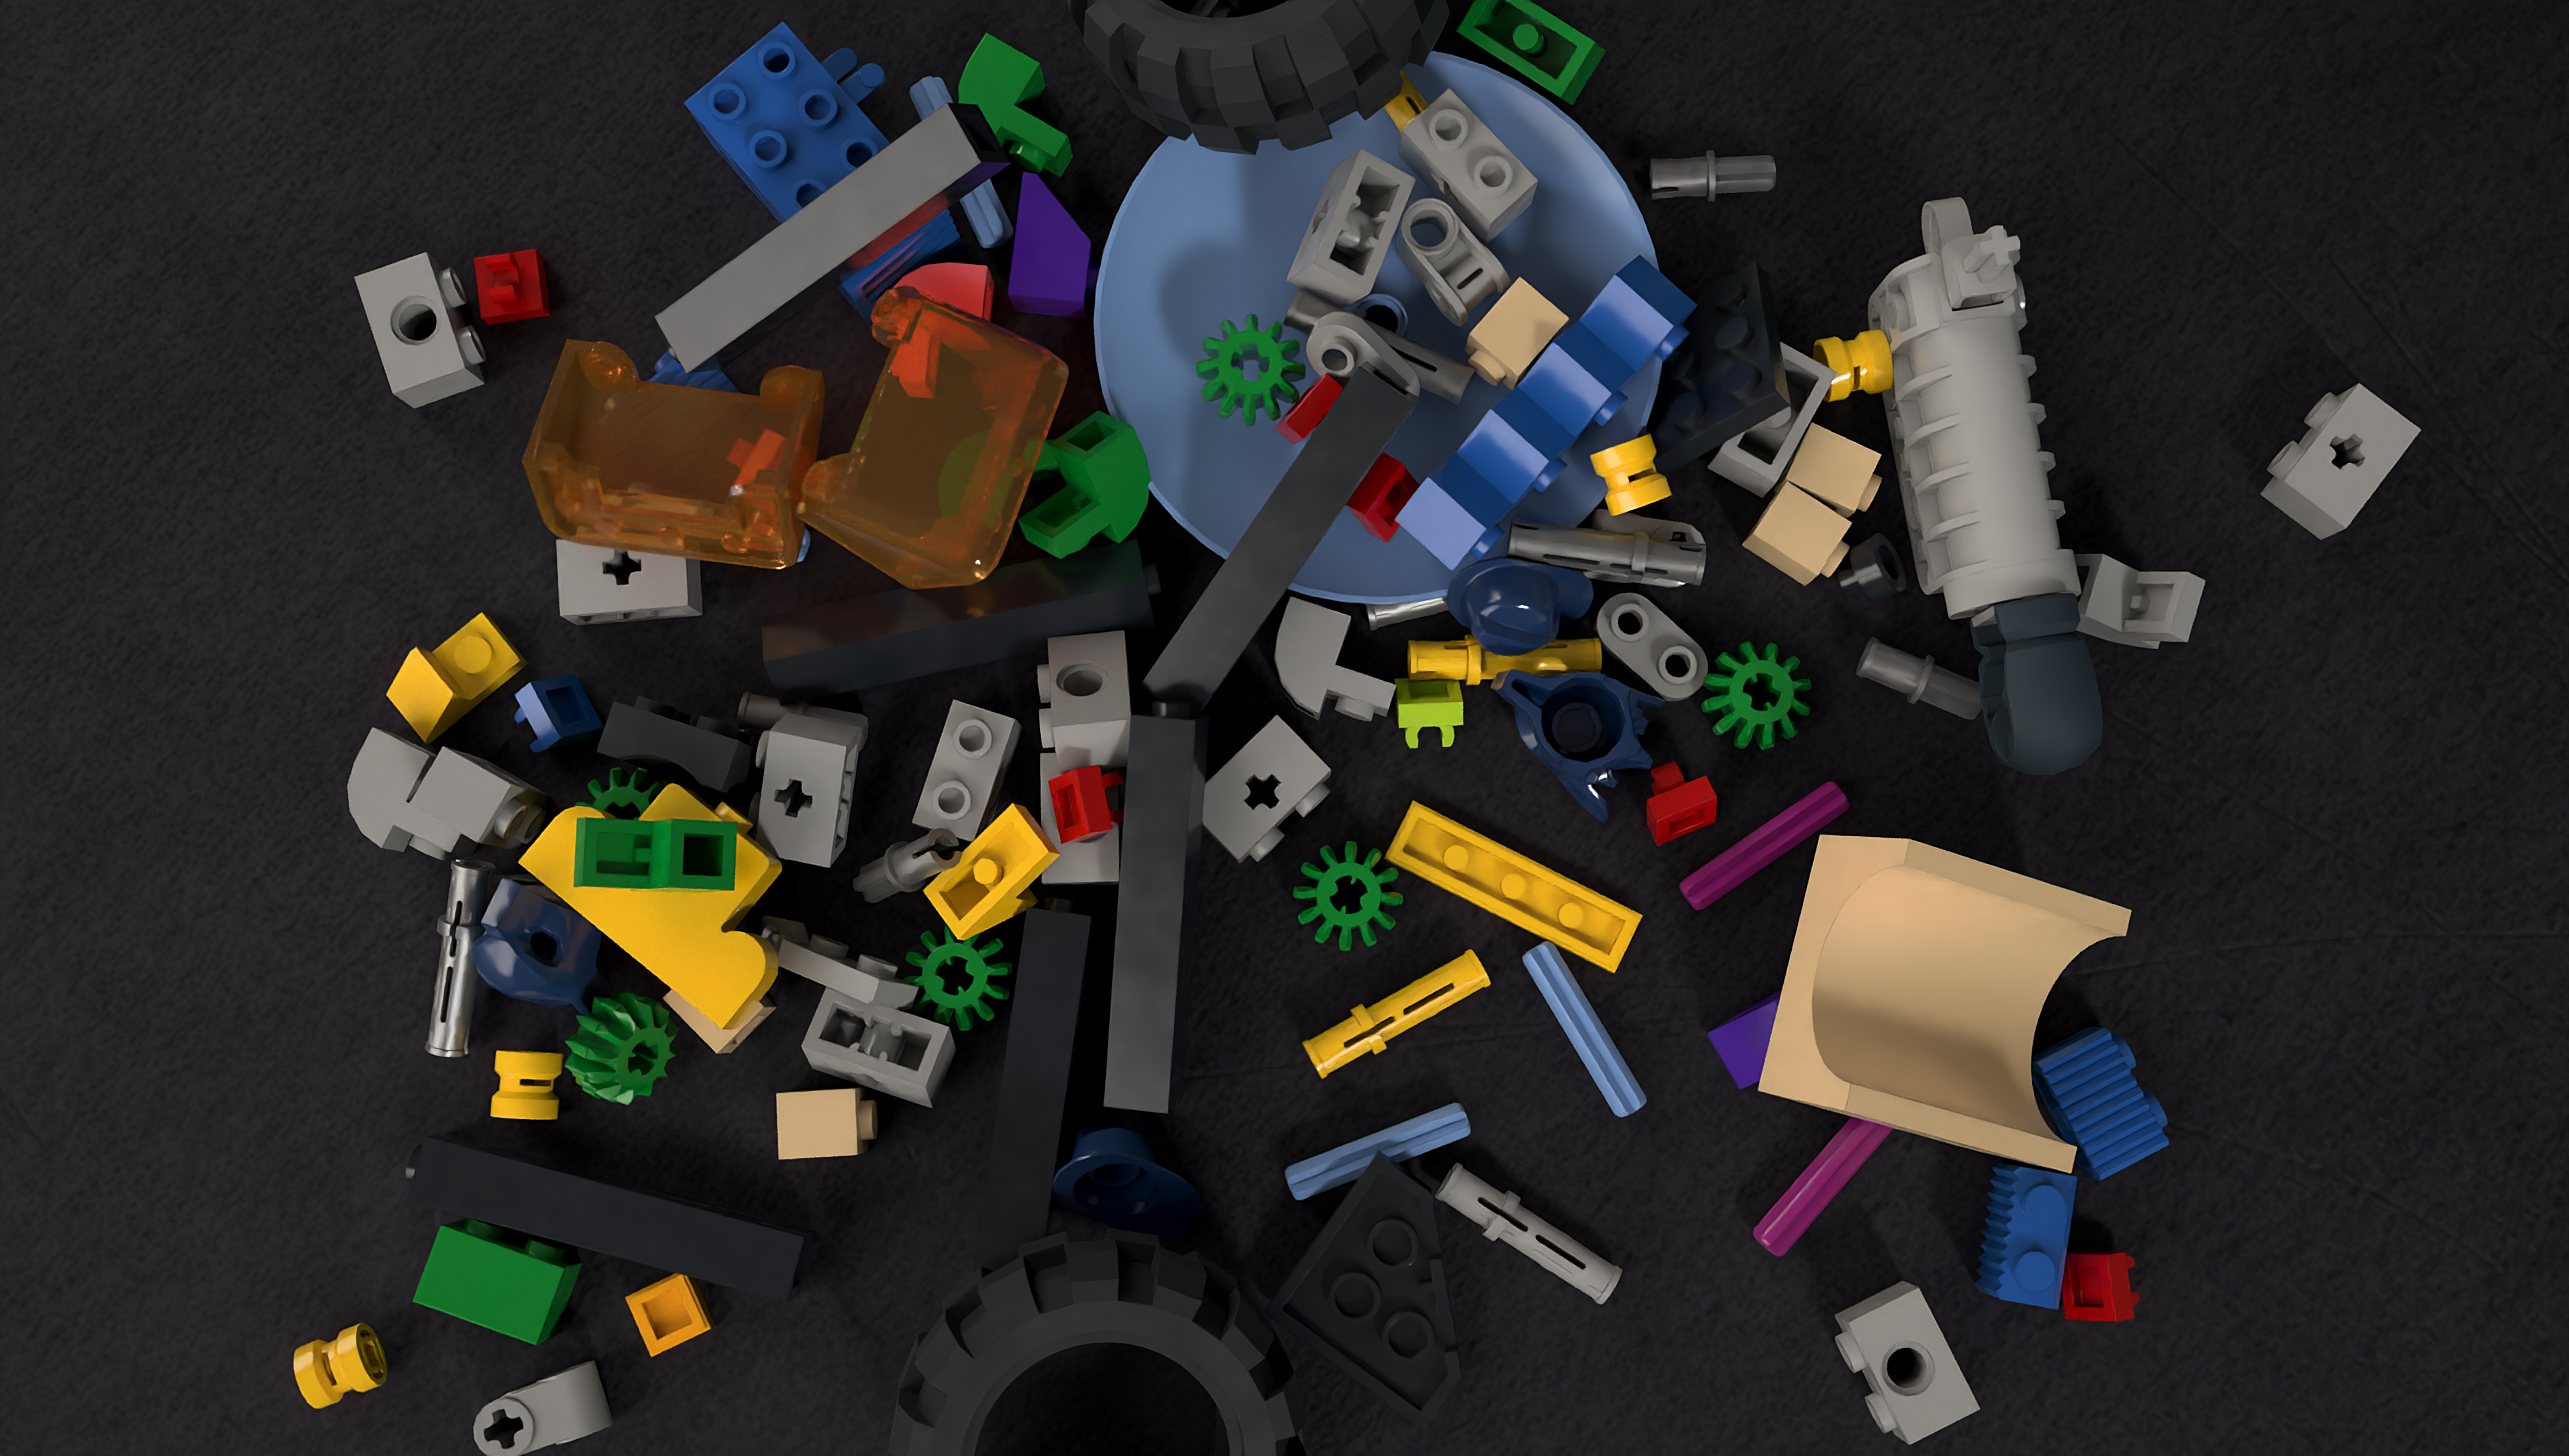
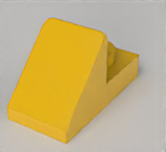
[386,612,528,744]
[923,803,1061,940]

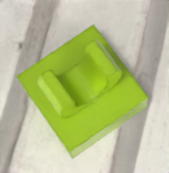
[1395,678,1463,748]

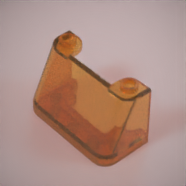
[795,285,1069,590]
[522,339,826,569]

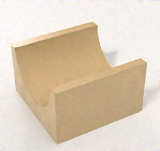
[1758,835,2132,1173]

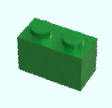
[1456,0,1606,105]
[413,1217,582,1345]

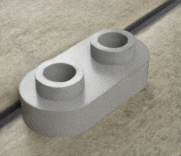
[1306,312,1420,418]
[1594,593,1708,701]

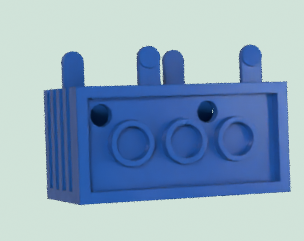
[684,22,965,327]

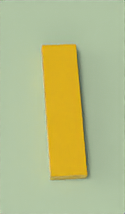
[1384,801,1643,973]

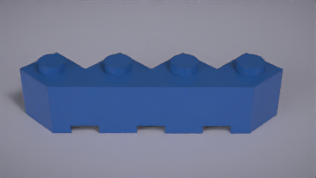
[1394,255,1698,571]

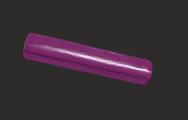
[1679,781,1850,910]
[1753,1117,1894,1257]

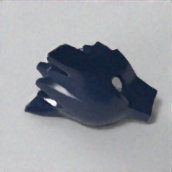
[1490,669,1667,823]
[470,878,611,1016]

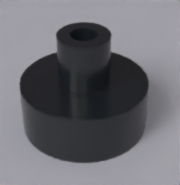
[1838,533,1906,601]

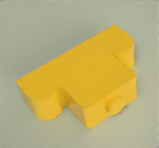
[518,783,782,1030]

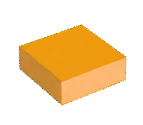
[625,1273,716,1357]

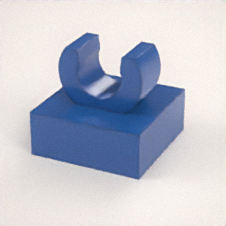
[514,673,604,752]

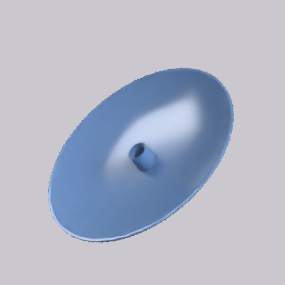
[1094,51,1663,605]

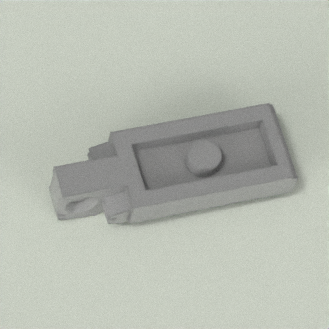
[758,915,919,1011]

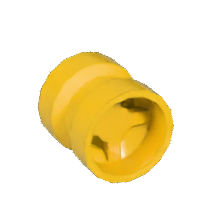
[1813,329,1893,402]
[1590,434,1672,516]
[490,1050,563,1120]
[293,1323,387,1409]

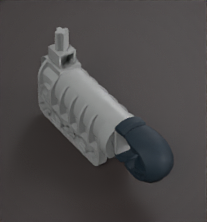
[1868,197,2103,775]

